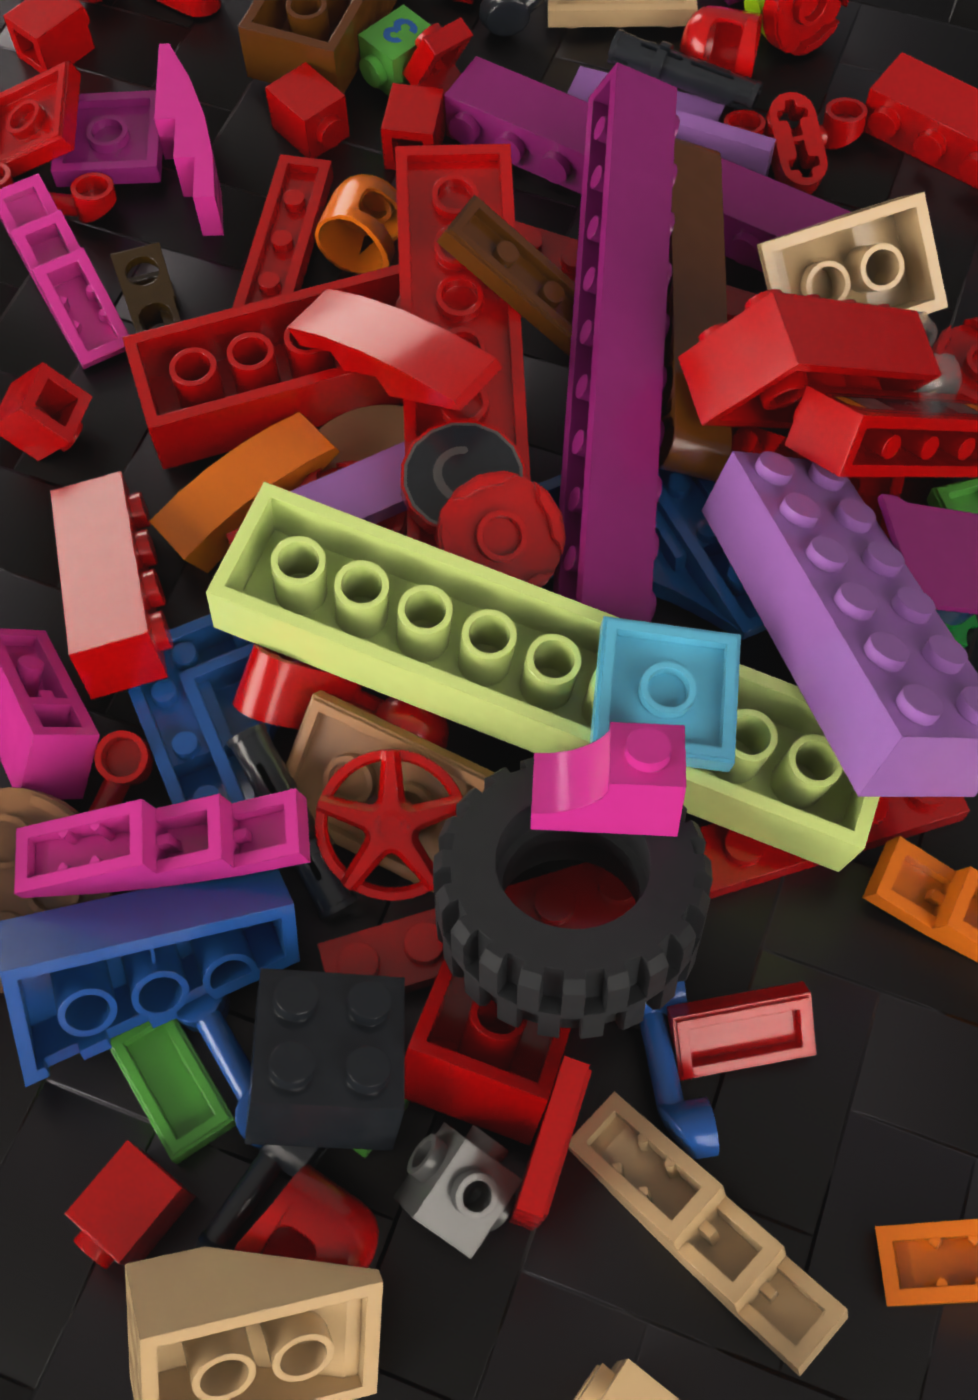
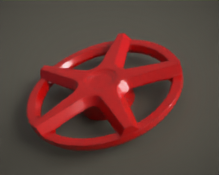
[315,748,463,901]

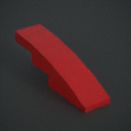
[287,288,503,411]

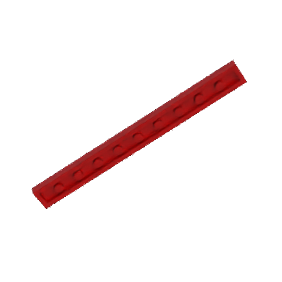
[317,797,970,994]

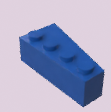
[0,869,300,1087]

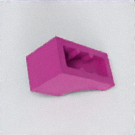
[531,722,686,837]

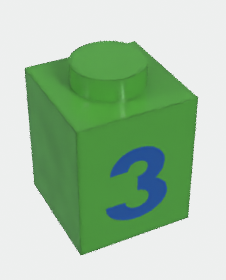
[358,4,431,96]

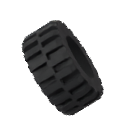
[433,758,713,1039]

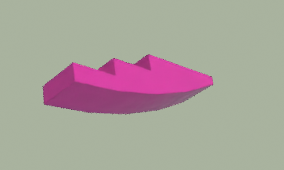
[154,43,224,236]
[0,173,129,369]
[14,788,311,898]

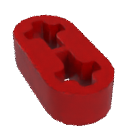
[764,92,828,195]

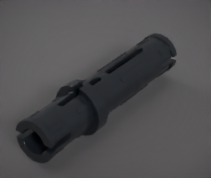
[607,29,763,111]
[226,723,359,920]

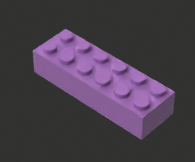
[701,451,978,797]

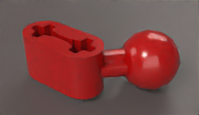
[233,643,449,749]

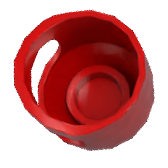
[680,5,763,78]
[234,1164,379,1268]

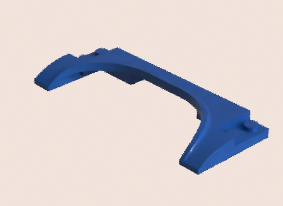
[127,469,767,804]

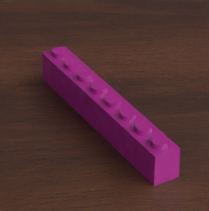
[444,56,851,272]

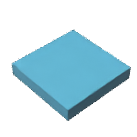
[590,616,741,772]

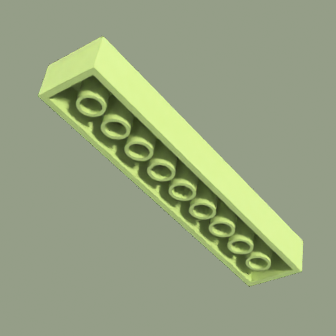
[206,482,880,872]

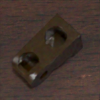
[110,242,181,333]

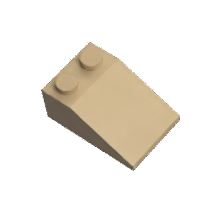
[757,192,948,316]
[125,1246,383,1400]

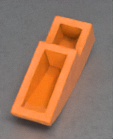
[149,412,340,573]

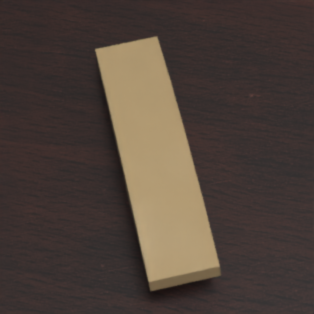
[568,1091,848,1377]

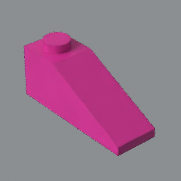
[0,628,100,800]

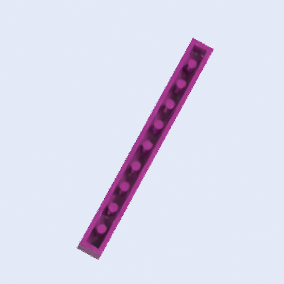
[553,62,680,622]

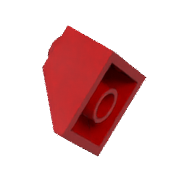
[405,960,571,1146]

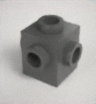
[393,1122,523,1259]

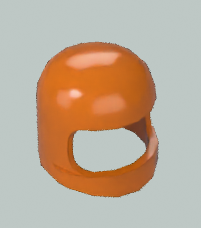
[315,174,398,274]

